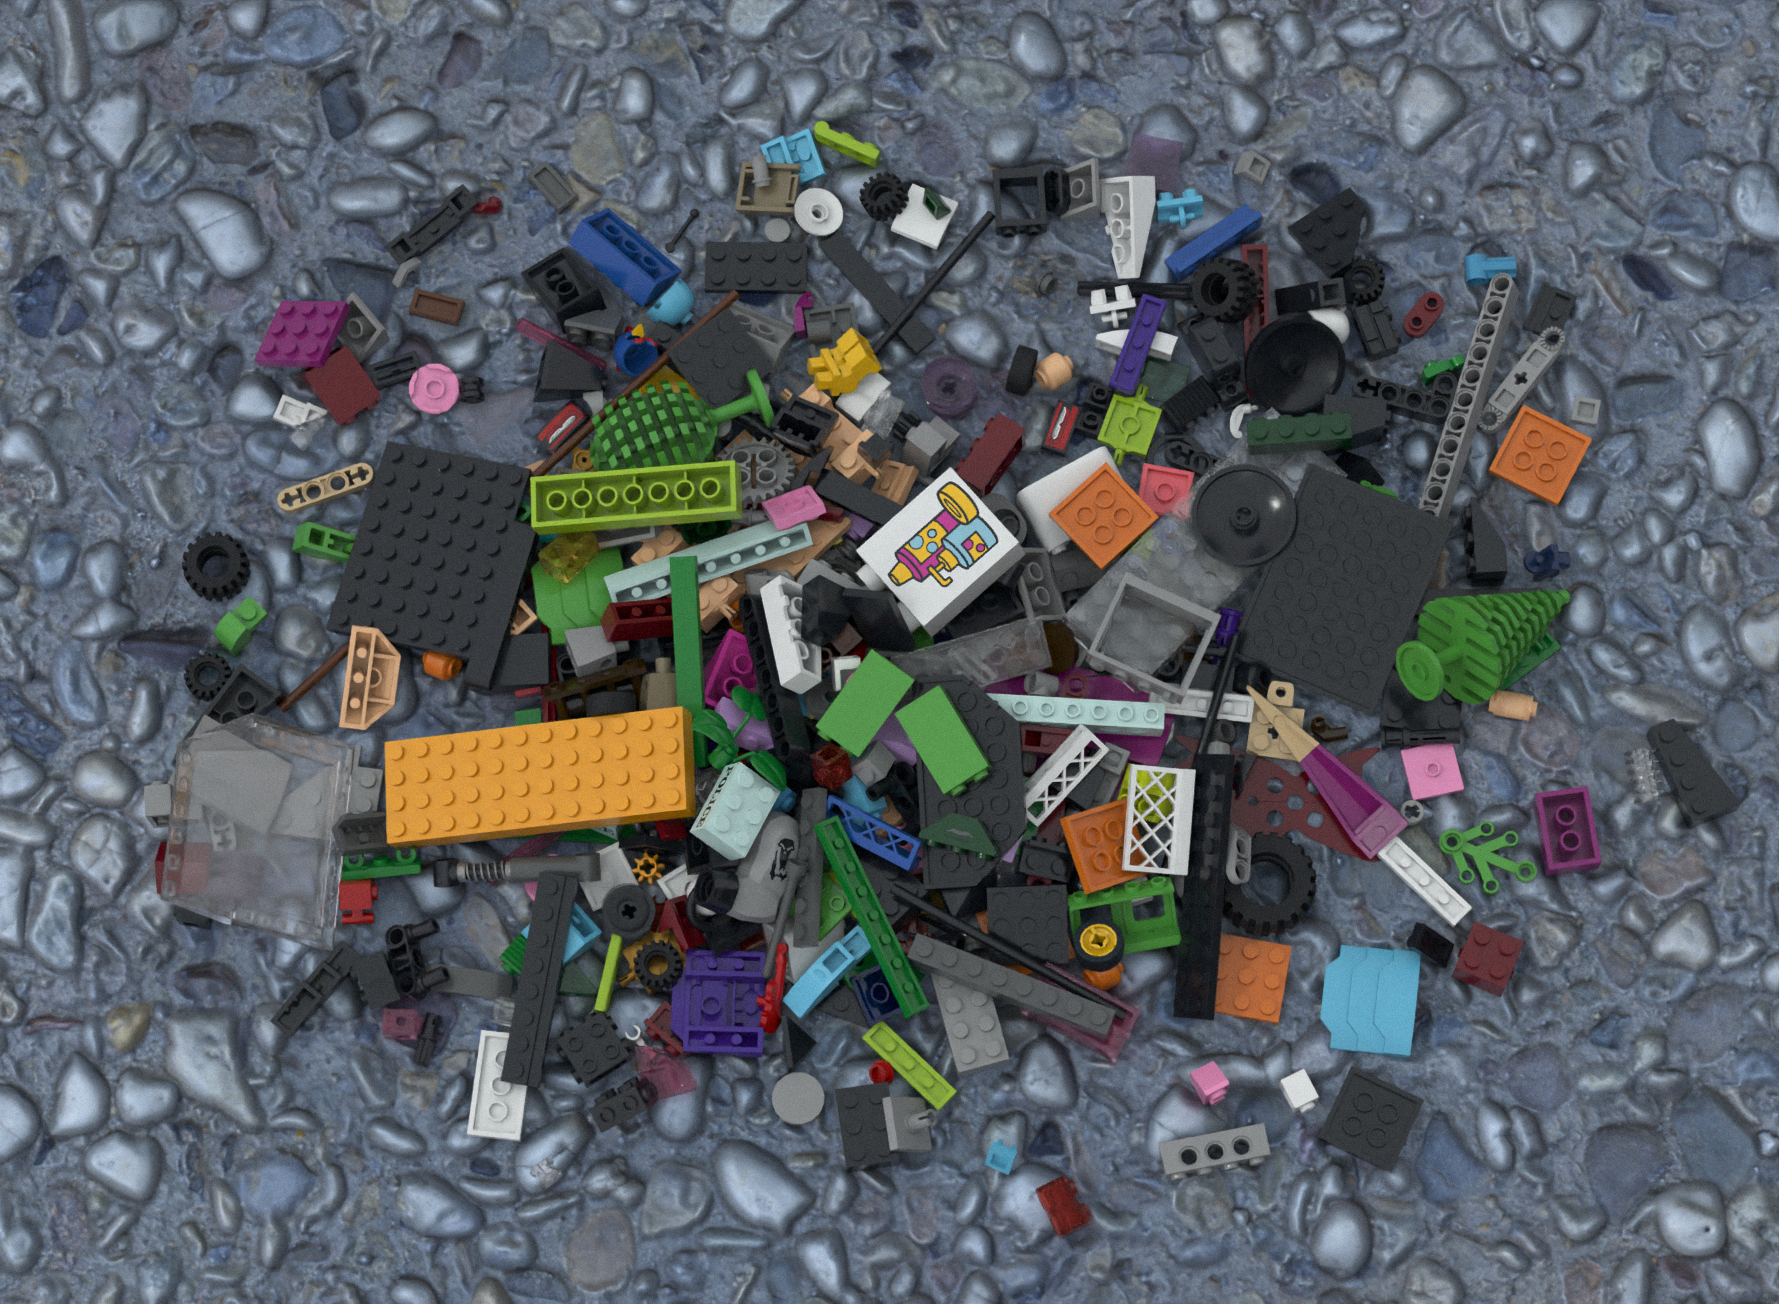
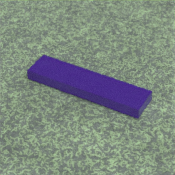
[1108,293,1167,395]

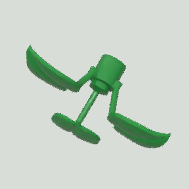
[691,685,786,793]

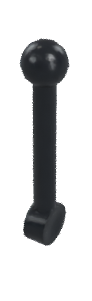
[665,209,700,253]

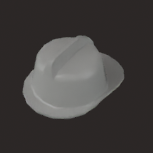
[980,493,1027,545]

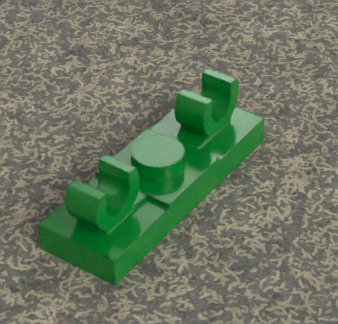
[1497,629,1561,691]
[341,846,422,881]

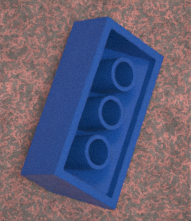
[568,208,682,307]

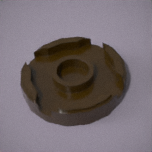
[1033,621,1080,674]

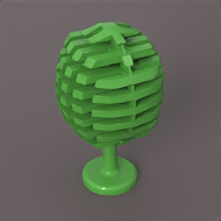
[590,368,775,482]

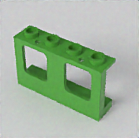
[1067,876,1181,963]

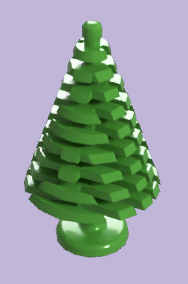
[1396,589,1570,704]

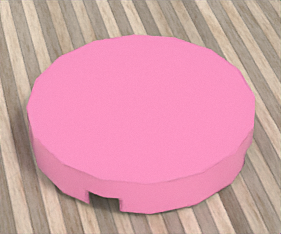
[409,364,460,415]

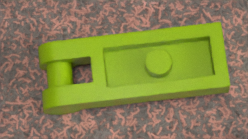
[814,121,880,168]

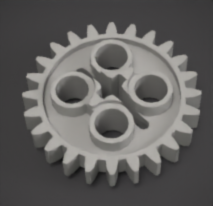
[716,437,796,509]

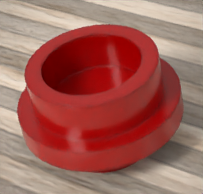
[869,1060,894,1085]

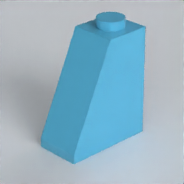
[830,751,888,828]

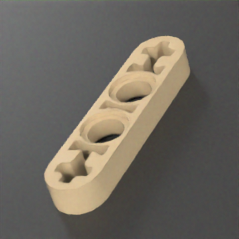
[277,463,375,514]

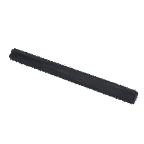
[1077,281,1229,300]

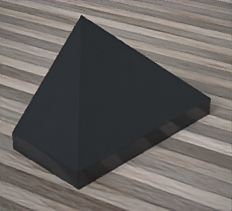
[781,1015,817,1072]

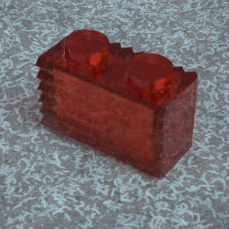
[1035,1175,1091,1240]

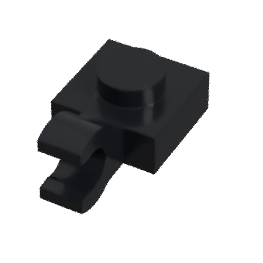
[1233,750,1258,796]

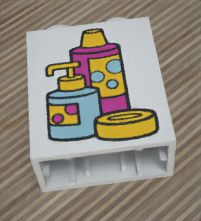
[856,467,1025,637]

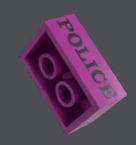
[1532,786,1602,877]

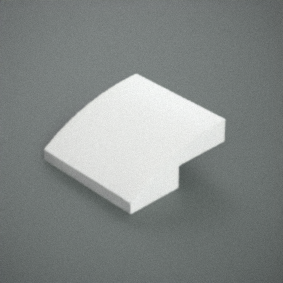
[890,184,959,250]

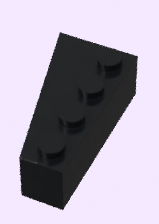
[178,664,284,754]
[1646,718,1741,829]

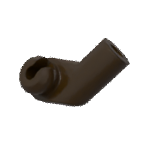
[1310,717,1348,742]

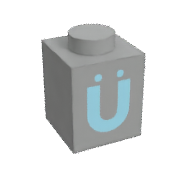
[850,739,896,787]

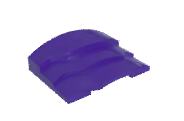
[671,950,766,1058]

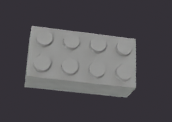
[930,972,1010,1078]

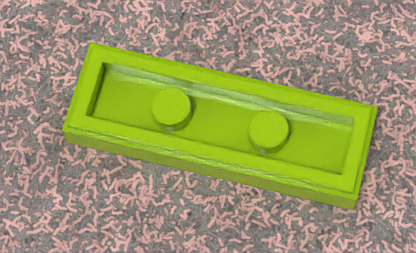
[594,933,624,1017]

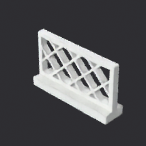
[1122,764,1196,875]

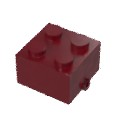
[1452,921,1524,997]

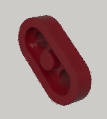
[1403,292,1444,339]

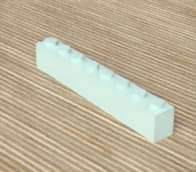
[604,520,813,603]

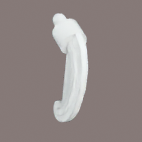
[1230,403,1258,439]

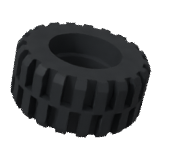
[1223,831,1317,936]

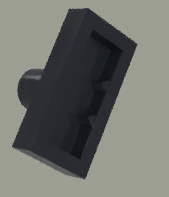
[1407,922,1455,968]

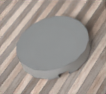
[772,1072,825,1126]

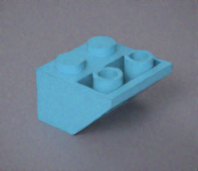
[521,902,602,967]

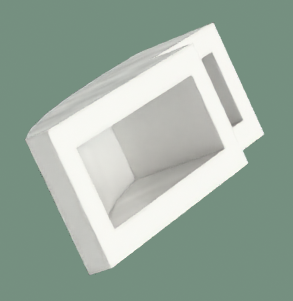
[1095,329,1178,363]

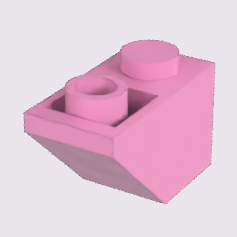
[1189,1061,1230,1106]

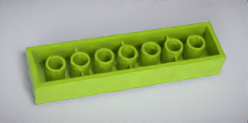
[530,460,743,535]

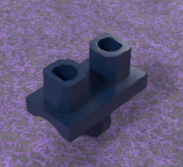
[1523,544,1570,582]

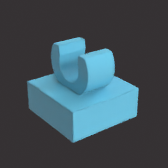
[984,1139,1018,1175]

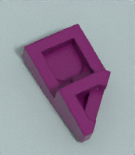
[794,291,814,340]

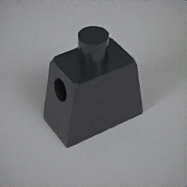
[1048,747,1105,812]

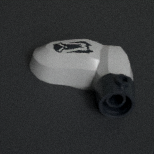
[694,811,800,923]

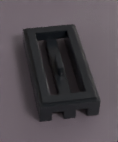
[368,350,421,391]

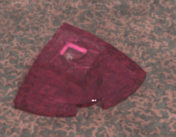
[635,1046,697,1100]

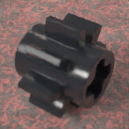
[891,410,921,443]

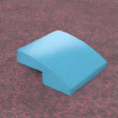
[760,128,827,186]

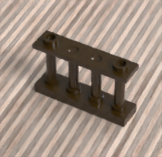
[543,658,647,721]

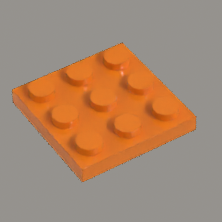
[1488,405,1592,507]
[1049,462,1159,571]
[1060,798,1150,895]
[1215,933,1292,1025]

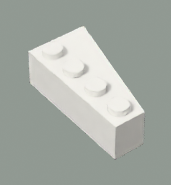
[760,575,821,694]

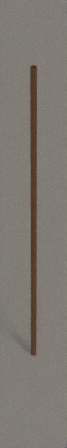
[277,289,740,713]

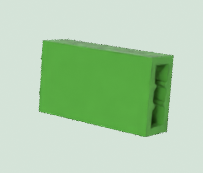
[816,648,915,758]
[894,685,993,797]

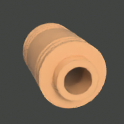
[1488,689,1538,721]

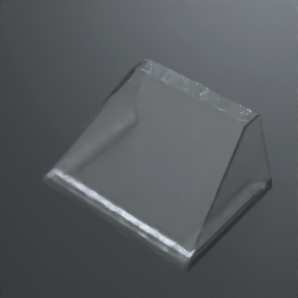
[160,713,355,951]

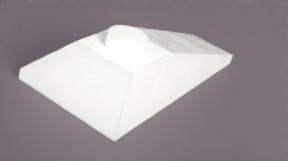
[1099,176,1156,279]

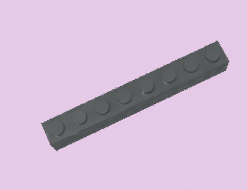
[907,933,1116,1041]

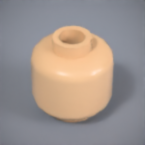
[1034,352,1074,390]

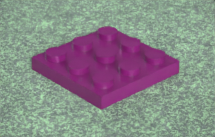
[254,301,350,367]

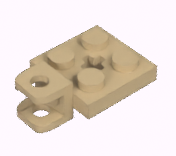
[1246,681,1305,762]

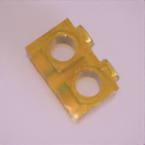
[538,531,601,584]

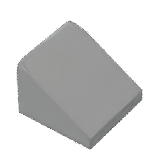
[1234,150,1271,185]

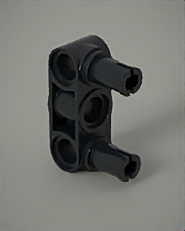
[866,761,921,846]
[385,918,450,1002]

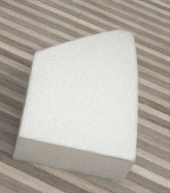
[272,395,327,428]

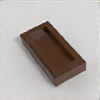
[408,288,465,327]

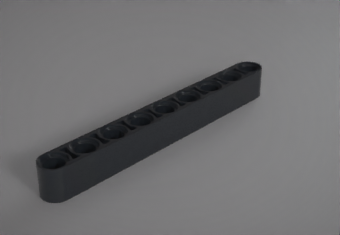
[813,468,1025,591]

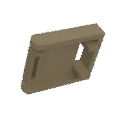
[735,162,802,216]

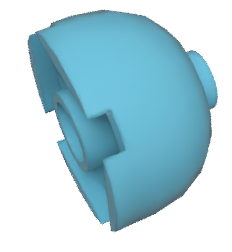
[645,277,694,327]

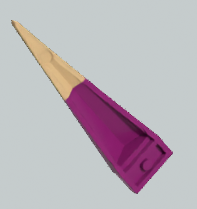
[1246,685,1409,859]

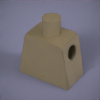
[639,658,677,711]

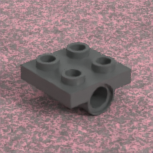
[804,302,859,358]

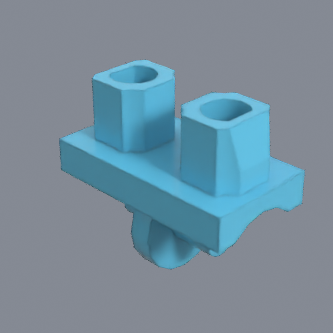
[1157,189,1203,229]

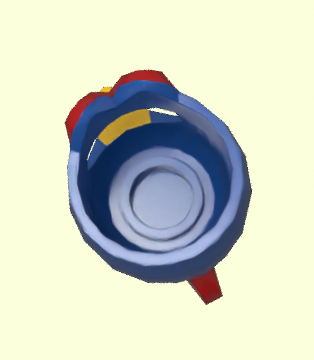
[613,324,658,377]

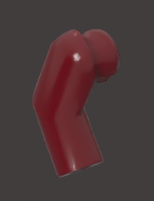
[472,196,502,214]

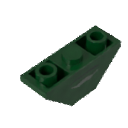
[918,813,1000,861]

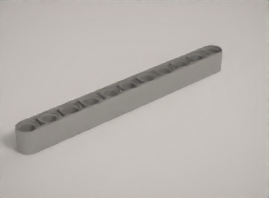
[1418,273,1519,520]

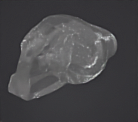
[289,414,326,452]

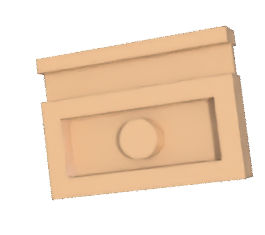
[871,460,919,506]

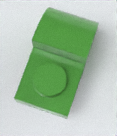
[214,596,269,657]

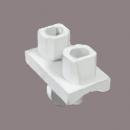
[1089,285,1136,328]

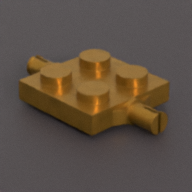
[617,927,686,995]

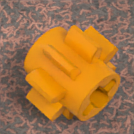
[632,852,665,886]

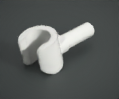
[625,1025,656,1060]

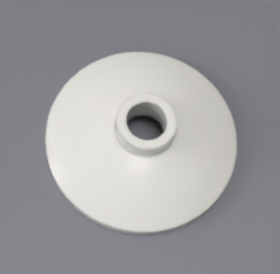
[794,188,843,236]

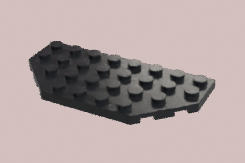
[912,674,1027,890]

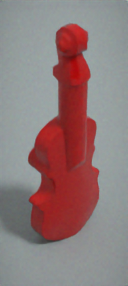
[756,943,789,1034]

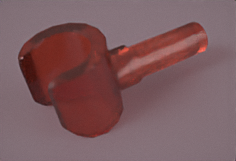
[650,895,668,932]

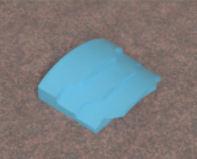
[1320,945,1420,1059]

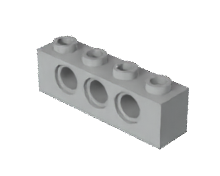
[1158,1123,1271,1181]

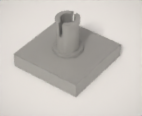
[882,1096,937,1153]

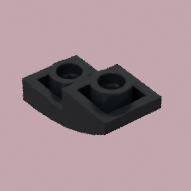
[1074,382,1116,440]

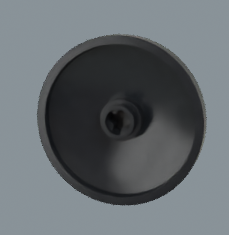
[1244,315,1346,417]
[1191,464,1296,568]

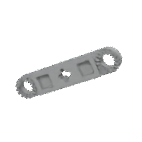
[1478,326,1567,434]

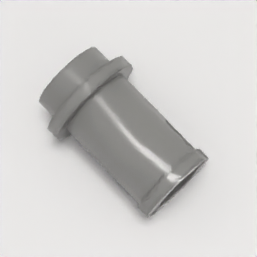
[750,155,772,188]

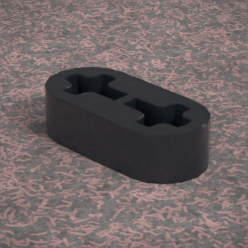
[1044,167,1071,215]

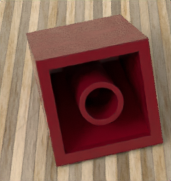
[299,344,381,426]

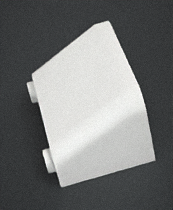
[1016,446,1123,556]

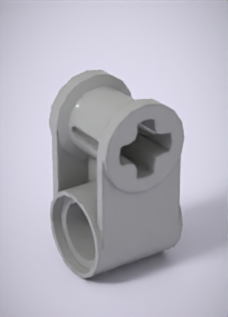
[744,569,795,595]

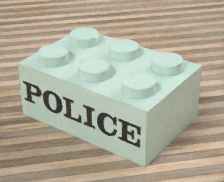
[690,762,781,861]

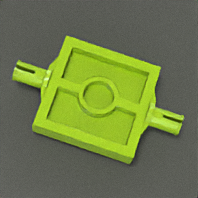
[1097,384,1162,467]

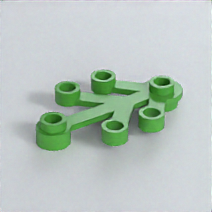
[1439,821,1537,895]

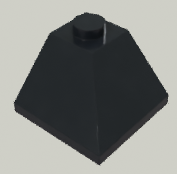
[937,867,997,919]

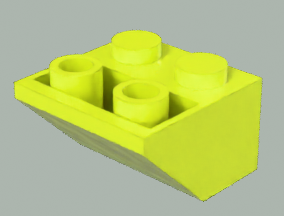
[1117,763,1175,823]

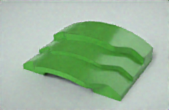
[530,545,628,646]

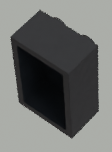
[835,1082,900,1173]

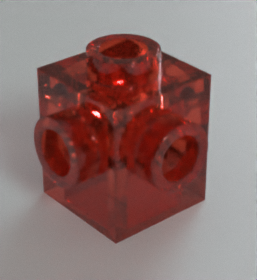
[810,743,853,790]

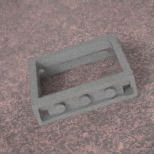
[1085,572,1222,705]

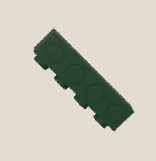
[1246,411,1353,455]

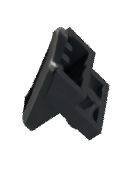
[770,394,839,458]

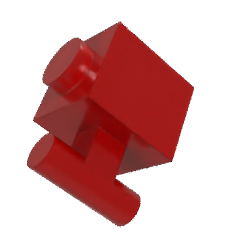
[339,878,379,924]

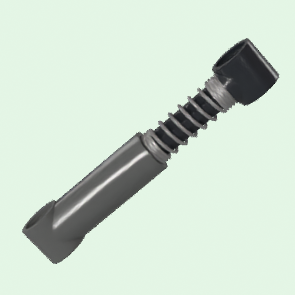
[432,853,601,887]

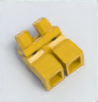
[807,327,882,396]

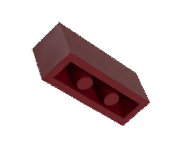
[600,598,674,642]

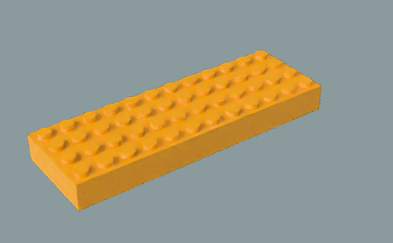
[385,706,696,850]

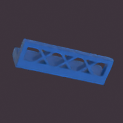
[1164,204,1262,282]
[826,795,923,871]

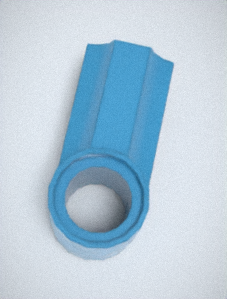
[1465,254,1516,286]

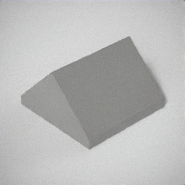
[1059,158,1100,220]
[337,292,390,363]

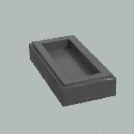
[527,161,579,214]

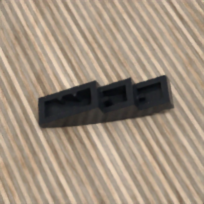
[270,940,362,1038]

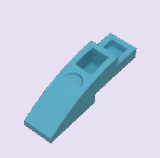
[782,925,872,1020]

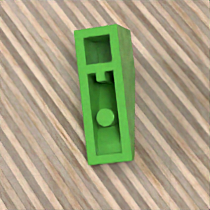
[292,521,356,564]

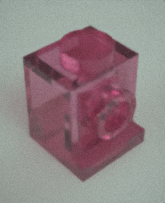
[382,1008,422,1039]

